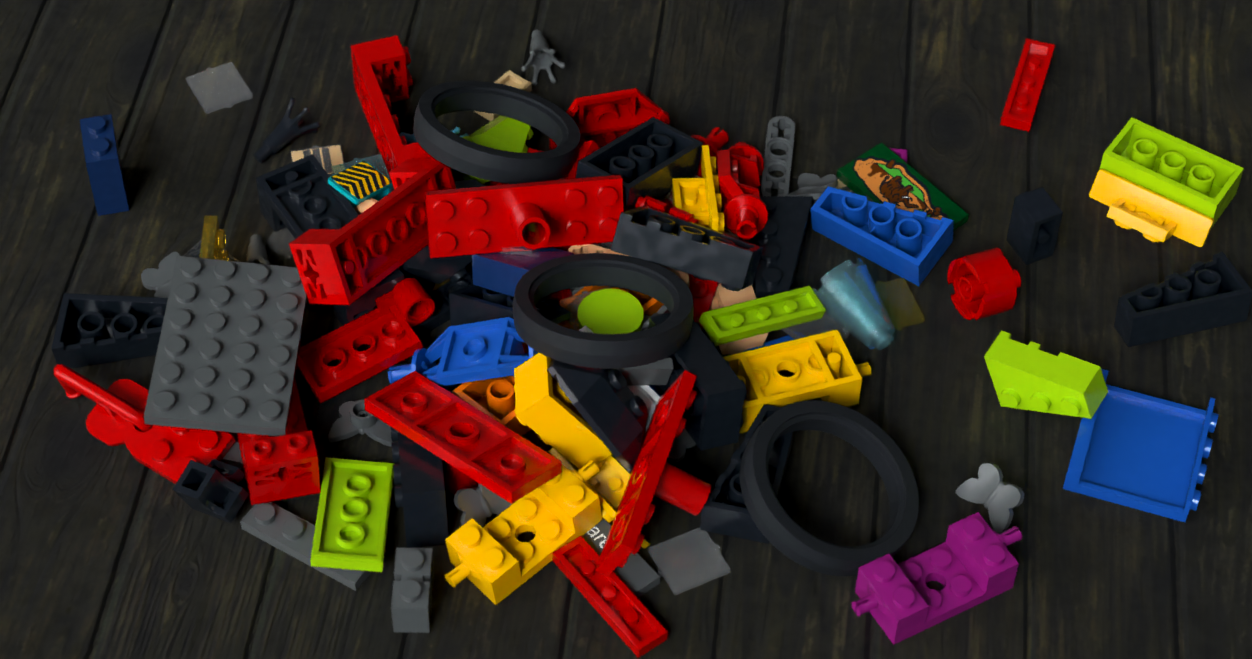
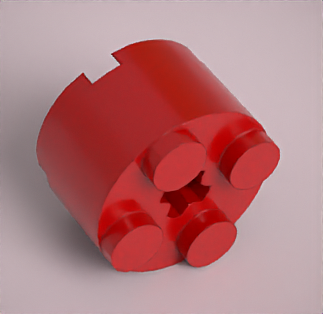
[947,247,1021,320]

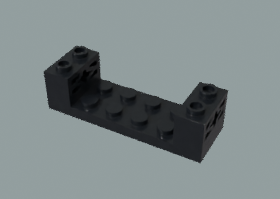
[256,154,404,326]

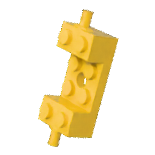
[723,329,871,434]
[445,455,602,605]

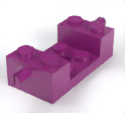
[852,512,1022,645]

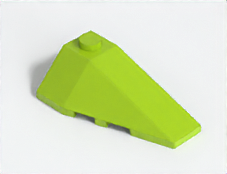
[458,115,534,184]

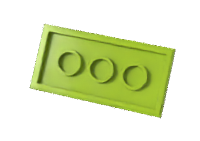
[310,458,395,572]

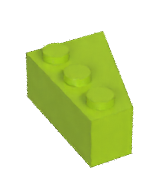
[984,330,1108,419]

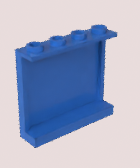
[1063,369,1219,522]

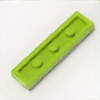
[699,286,826,346]

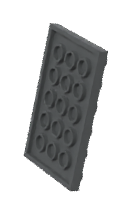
[144,256,307,436]

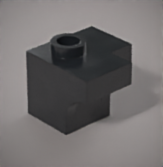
[172,459,249,523]

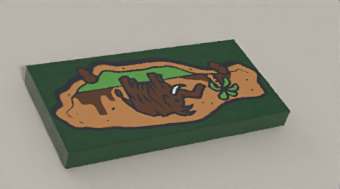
[836,142,969,231]

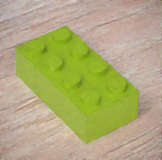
[1099,117,1244,228]

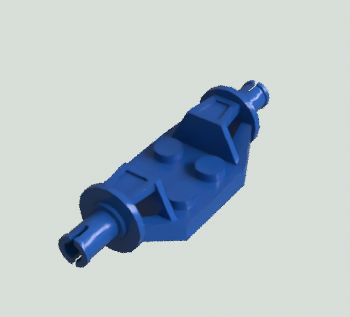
[388,317,539,389]

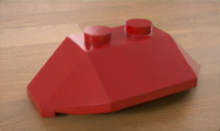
[549,88,670,151]

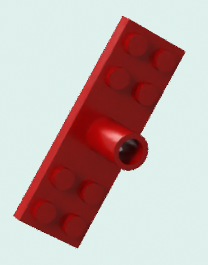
[424,175,624,258]
[595,370,711,577]
[365,371,562,504]

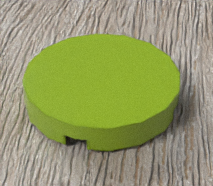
[577,289,644,334]

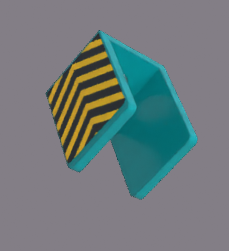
[327,160,393,208]

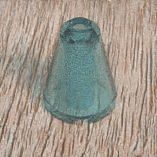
[812,258,895,350]

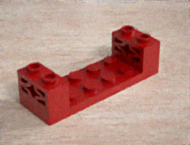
[350,35,454,189]
[289,158,456,305]
[236,379,321,505]

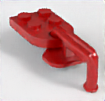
[53,364,236,484]

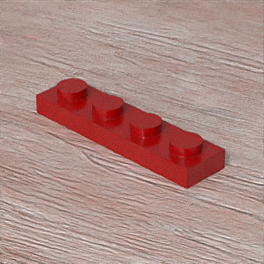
[1000,38,1055,132]
[552,536,668,658]

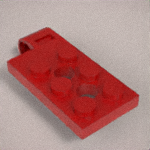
[296,278,435,403]

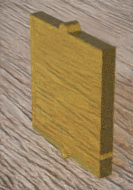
[854,278,925,334]

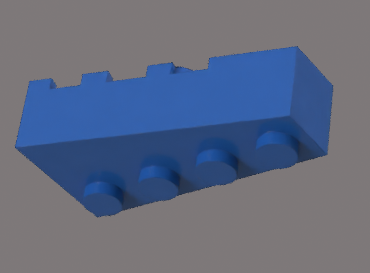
[811,186,953,286]

